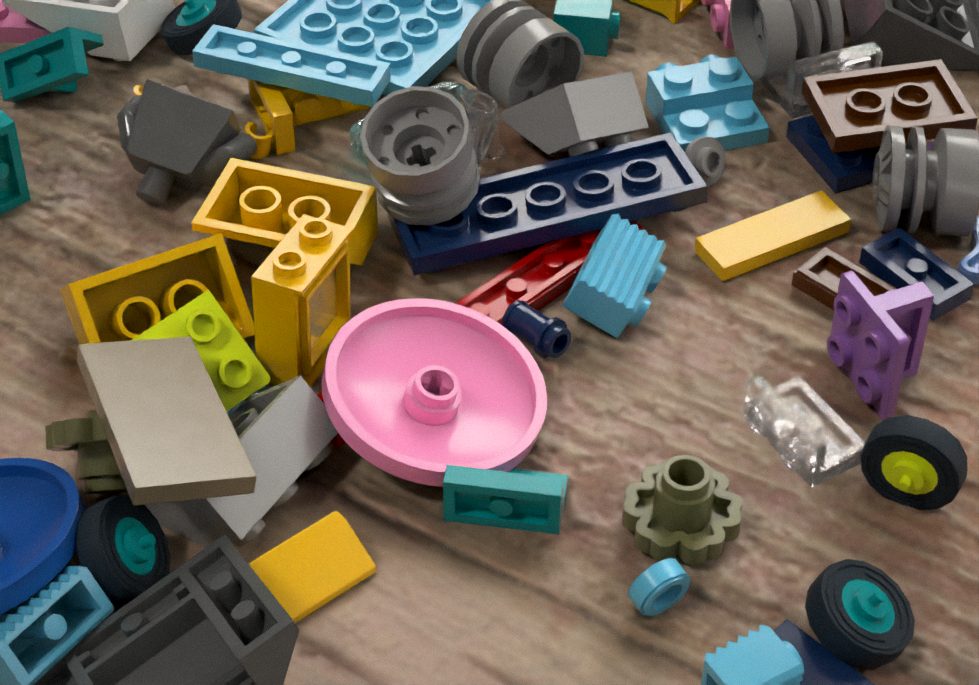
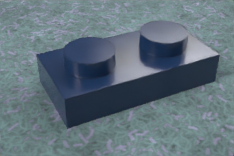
[786,115,875,194]
[859,227,974,320]

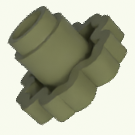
[45,410,128,494]
[622,455,743,565]

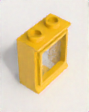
[251,214,353,388]

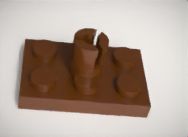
[801,59,978,159]

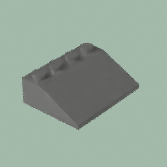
[844,0,979,71]

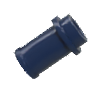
[502,300,571,358]

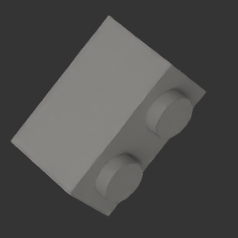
[500,71,649,157]

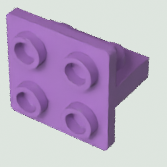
[827,271,934,420]

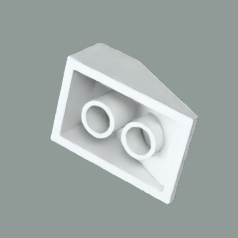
[2,0,175,61]

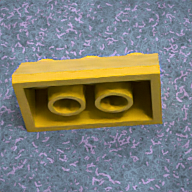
[191,158,378,266]
[60,233,255,344]

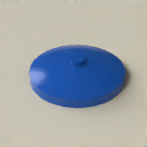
[0,458,86,615]

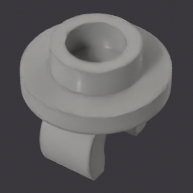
[685,136,726,186]

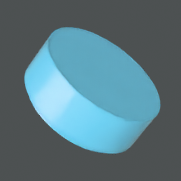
[628,558,690,616]

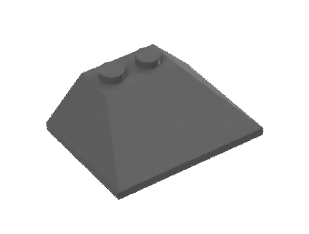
[33,534,299,685]

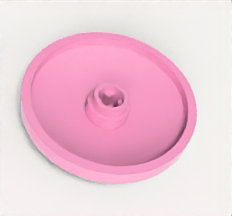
[322,298,547,487]

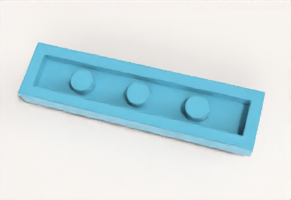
[192,24,391,107]

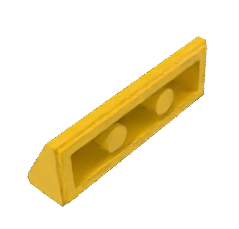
[248,511,377,623]

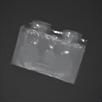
[743,375,865,488]

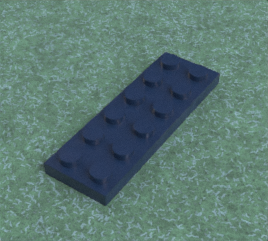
[387,132,707,276]

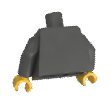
[117,79,273,207]

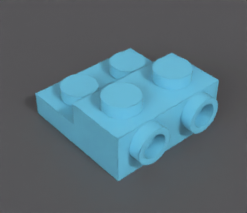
[645,55,770,152]

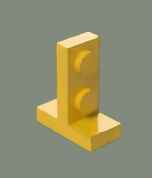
[248,79,372,155]

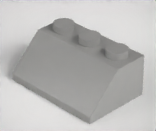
[145,375,338,548]

